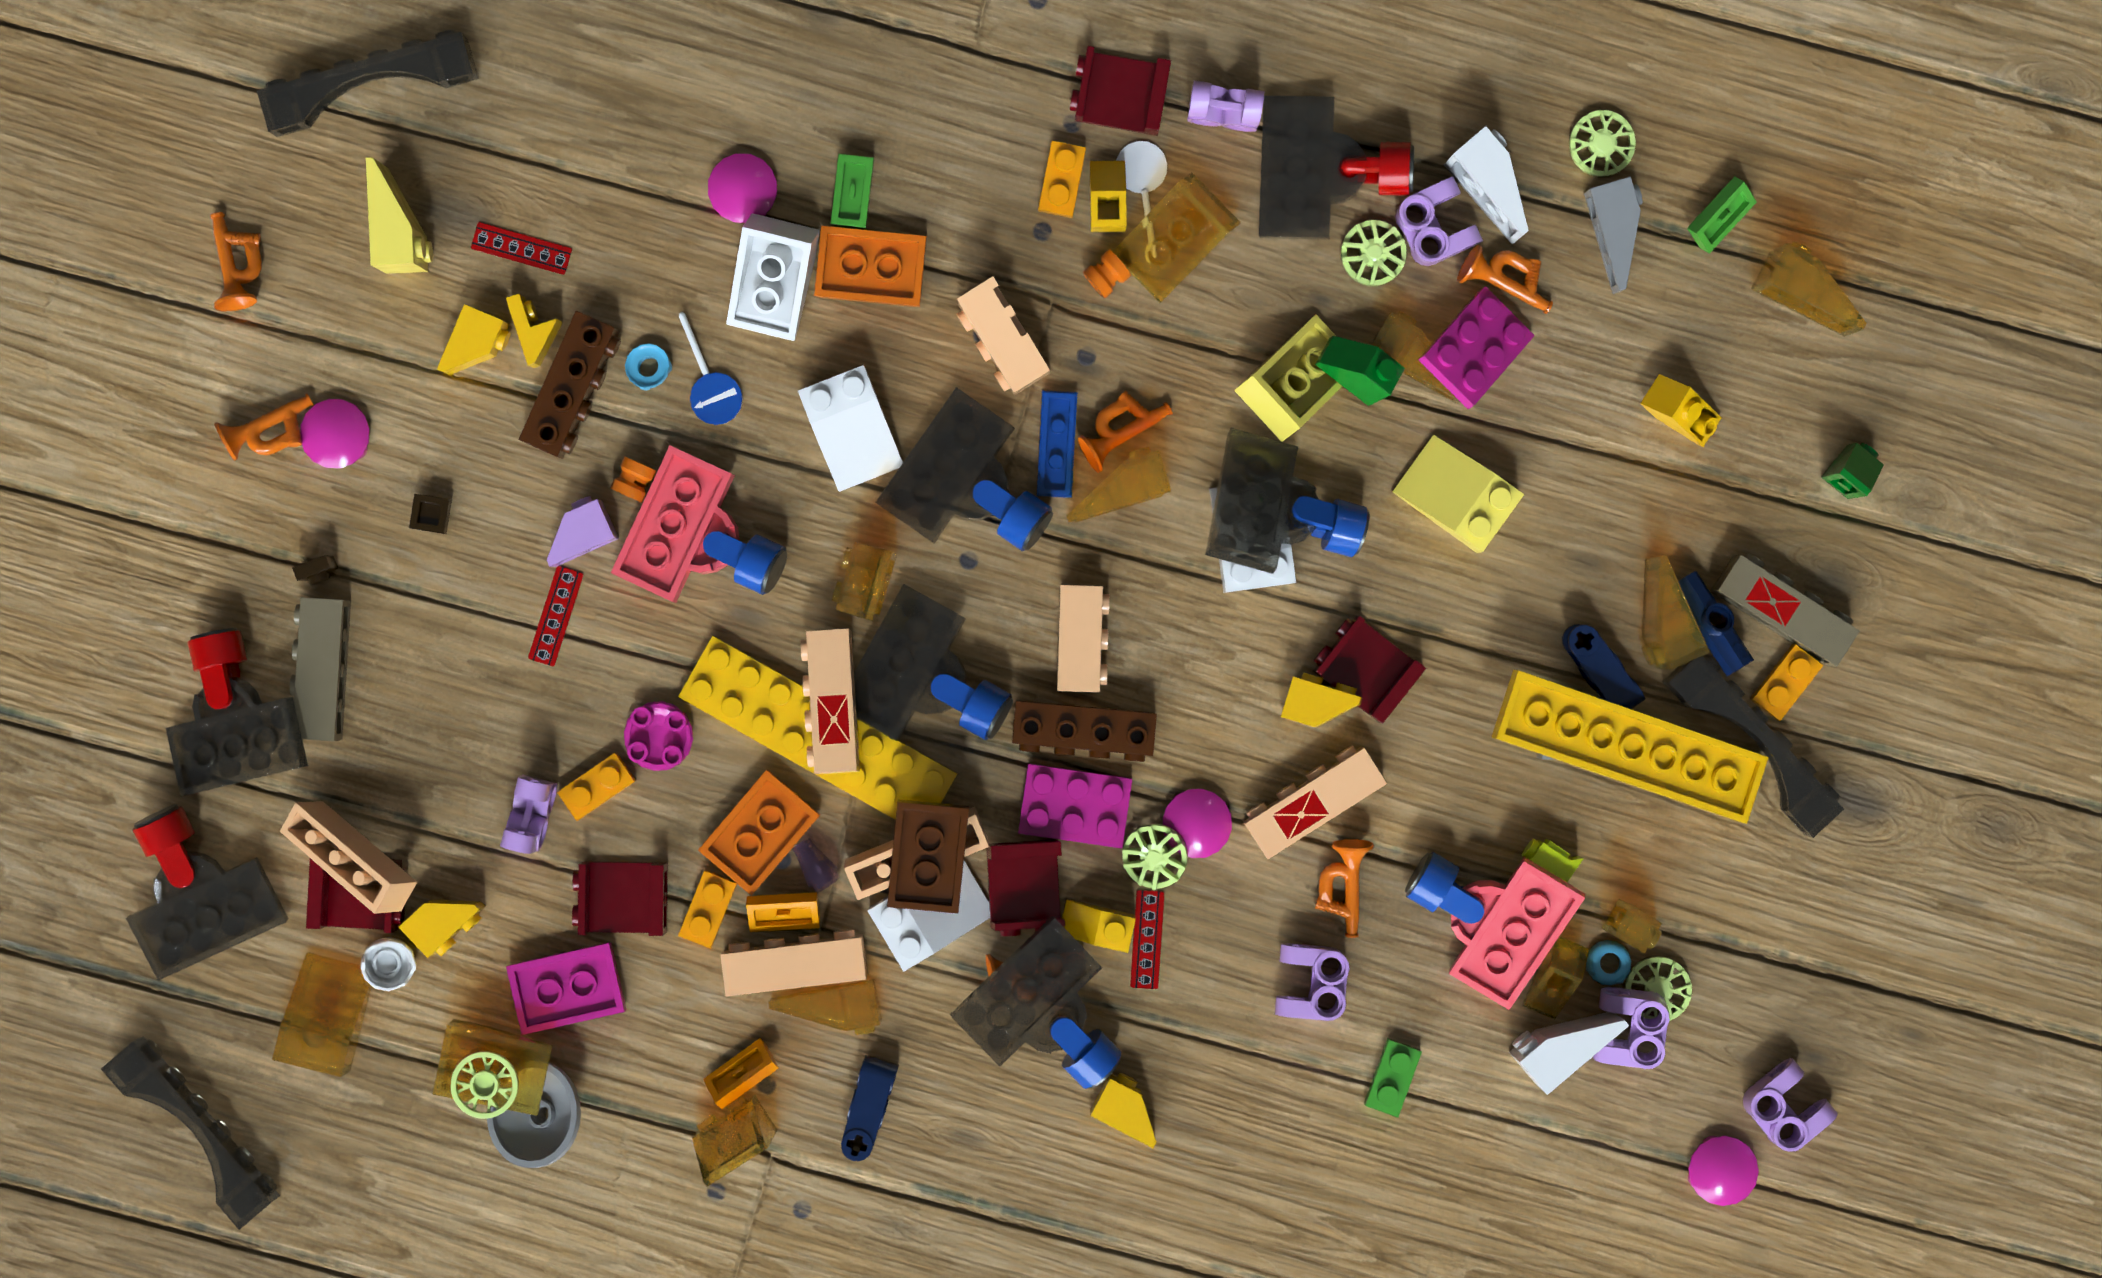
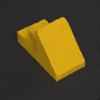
[506,294,562,368]

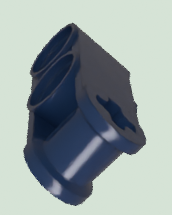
[1562,624,1646,710]
[841,1055,899,1161]

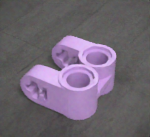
[1187,80,1265,132]
[1395,177,1483,266]
[500,775,557,854]
[1275,943,1349,1021]
[1593,987,1670,1069]
[1743,1058,1838,1152]

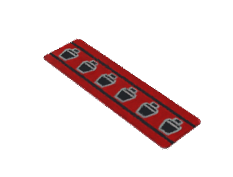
[471,222,572,275]
[528,566,583,667]
[1130,890,1164,989]

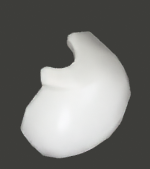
[360,937,416,991]

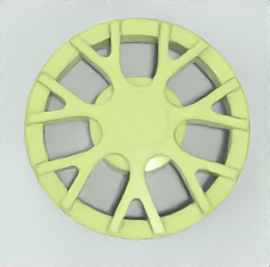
[1569,110,1636,177]
[1625,956,1692,1021]
[450,1051,519,1119]

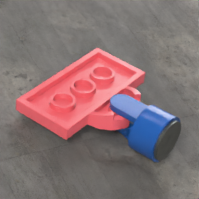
[611,445,787,603]
[1405,852,1585,1010]

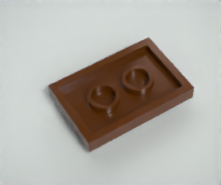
[887,799,969,914]

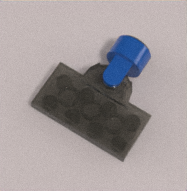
[875,387,1053,551]
[1205,427,1370,574]
[854,584,1013,741]
[950,915,1121,1089]

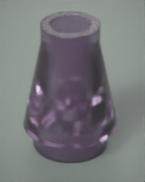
[792,838,840,893]

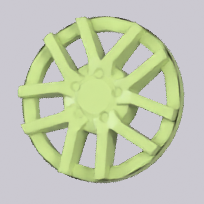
[1341,220,1407,286]
[1122,824,1188,890]

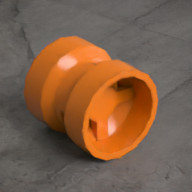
[1082,249,1132,299]
[610,456,657,503]

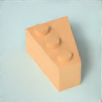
[956,276,1050,395]

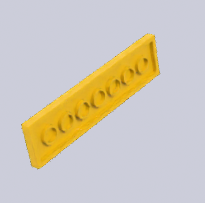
[678,636,958,820]
[1491,670,1769,824]

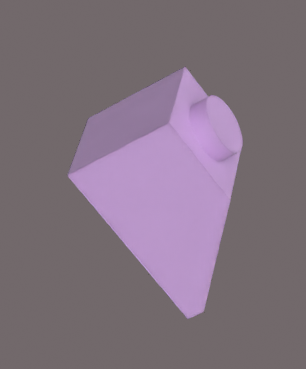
[547,496,619,567]

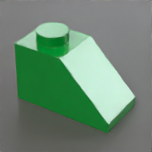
[1315,336,1405,406]
[1821,443,1884,499]

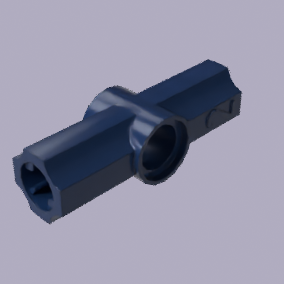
[1669,571,1754,676]

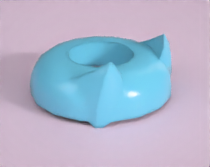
[625,343,672,391]
[1586,940,1631,986]

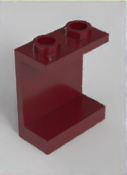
[1070,46,1171,136]
[1313,616,1427,724]
[986,839,1065,937]
[306,858,407,933]
[572,862,668,936]

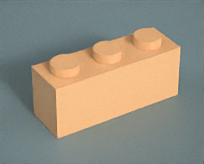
[1057,585,1110,692]

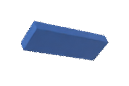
[1037,390,1078,498]

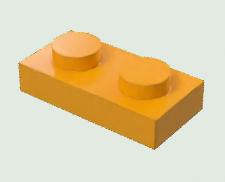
[1038,141,1086,218]
[1750,644,1823,721]
[557,752,636,821]
[678,870,737,949]
[746,892,820,932]
[703,1038,779,1109]

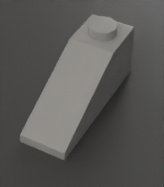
[1584,177,1643,294]

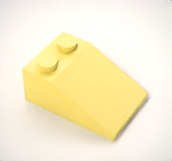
[366,157,433,274]
[1234,314,1342,442]
[1392,435,1524,553]

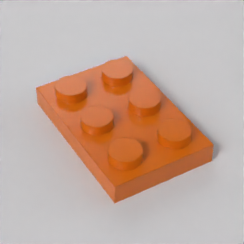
[814,226,927,308]
[698,769,821,896]

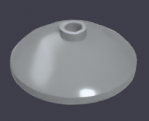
[487,1061,581,1168]

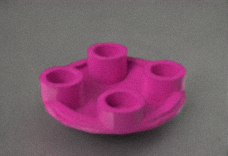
[708,153,777,223]
[300,399,370,468]
[624,701,693,771]
[1162,789,1232,858]
[1688,1136,1759,1206]

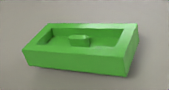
[831,154,874,230]
[1687,176,1757,254]
[1364,1038,1422,1118]

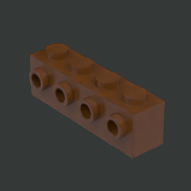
[518,311,621,459]
[1012,700,1157,762]

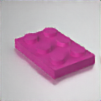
[1418,286,1535,409]
[1018,763,1132,848]
[506,942,626,1035]

